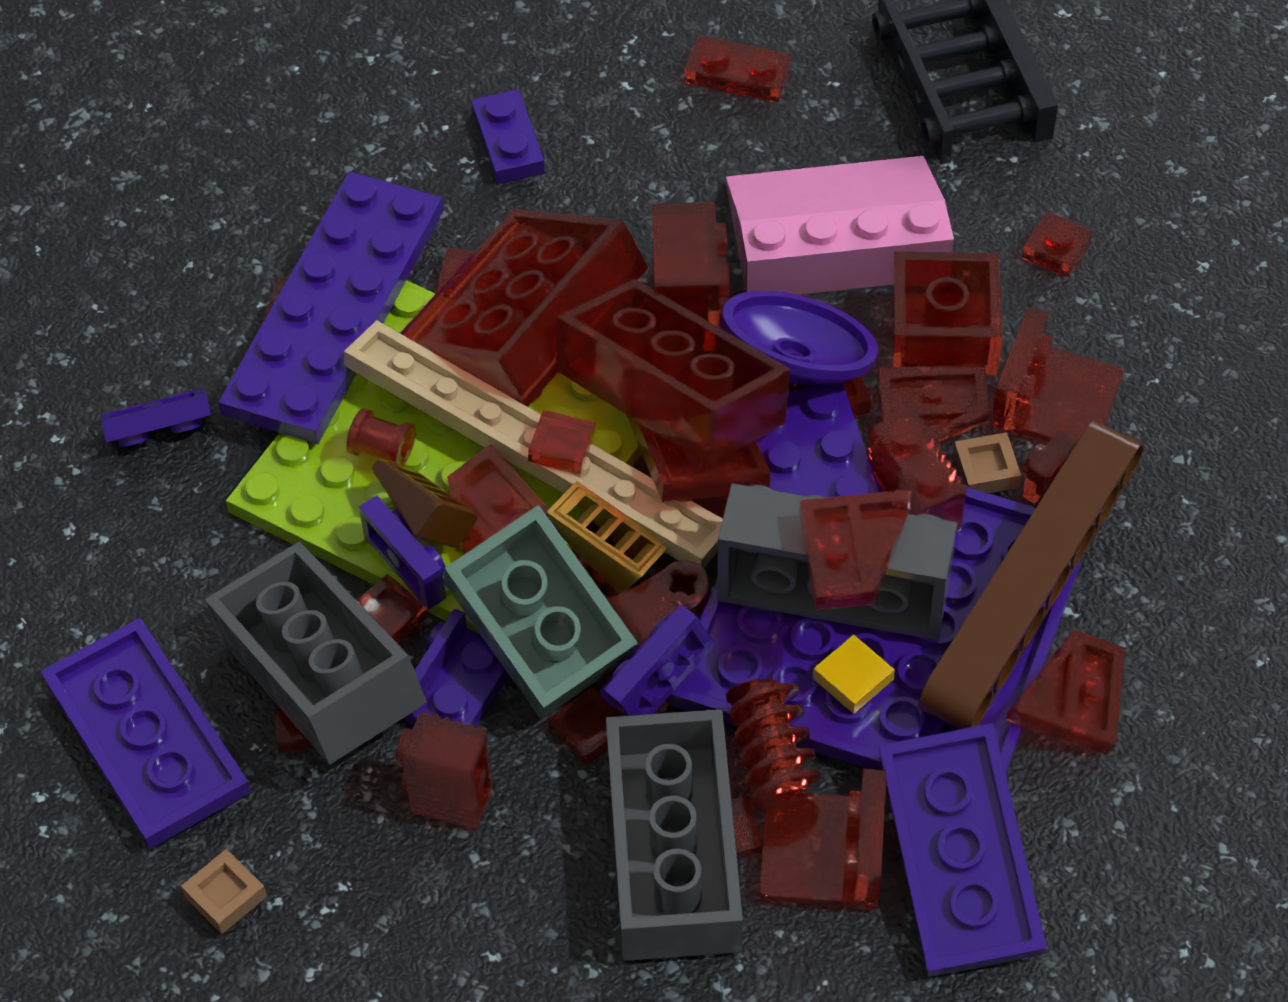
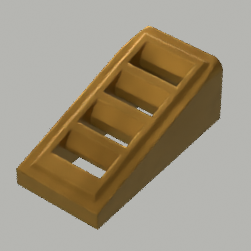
[545,481,667,595]

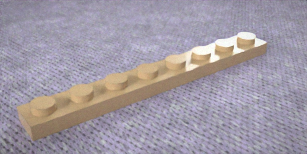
[344,320,723,573]

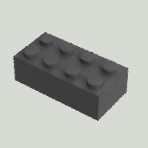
[717,483,957,640]
[204,541,427,765]
[606,709,743,961]

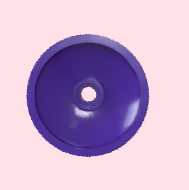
[720,291,878,386]

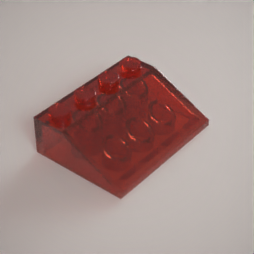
[400,209,648,407]

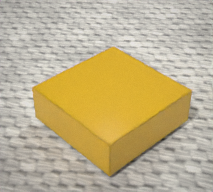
[813,634,895,714]

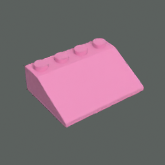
[726,156,954,295]

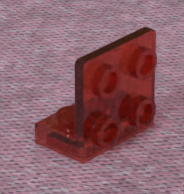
[991,307,1124,450]
[760,769,886,909]

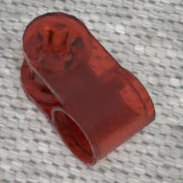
[610,561,709,650]

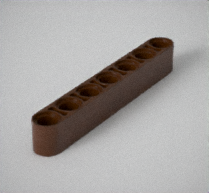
[918,420,1144,730]

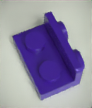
[599,604,715,716]
[404,609,509,749]

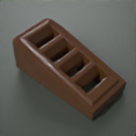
[372,460,478,548]

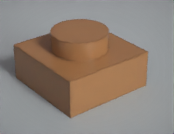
[953,432,1021,493]
[181,849,267,934]

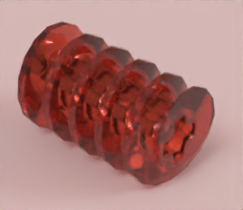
[725,679,821,810]

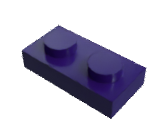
[471,89,545,185]
[100,388,211,447]
[359,495,446,610]

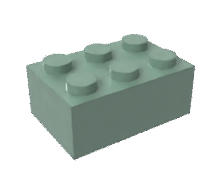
[444,505,638,719]

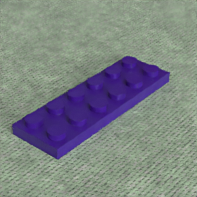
[218,171,444,444]

